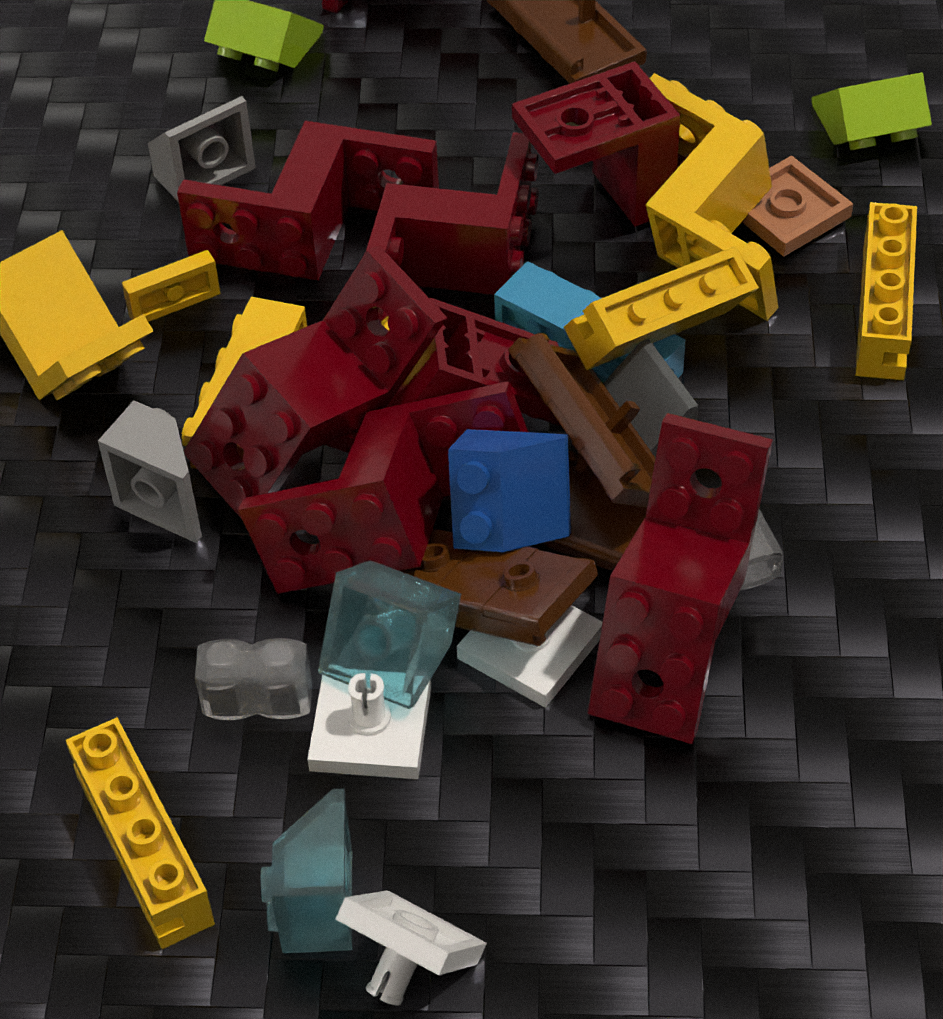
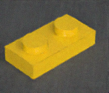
[122,250,220,322]

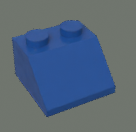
[448,429,571,552]

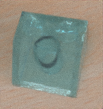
[318,560,461,709]
[261,789,352,953]

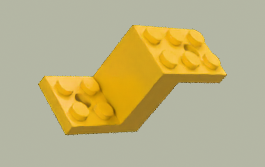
[646,73,779,321]
[0,230,153,401]

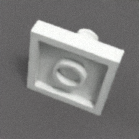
[457,605,603,708]
[308,669,431,779]
[336,890,487,1005]

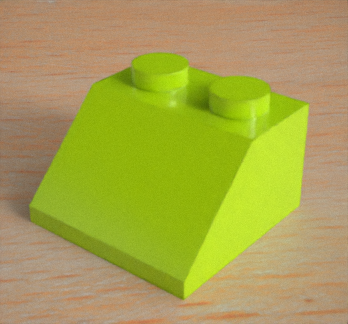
[204,0,324,72]
[811,72,932,151]

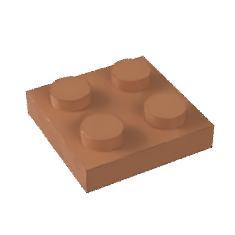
[742,155,853,257]

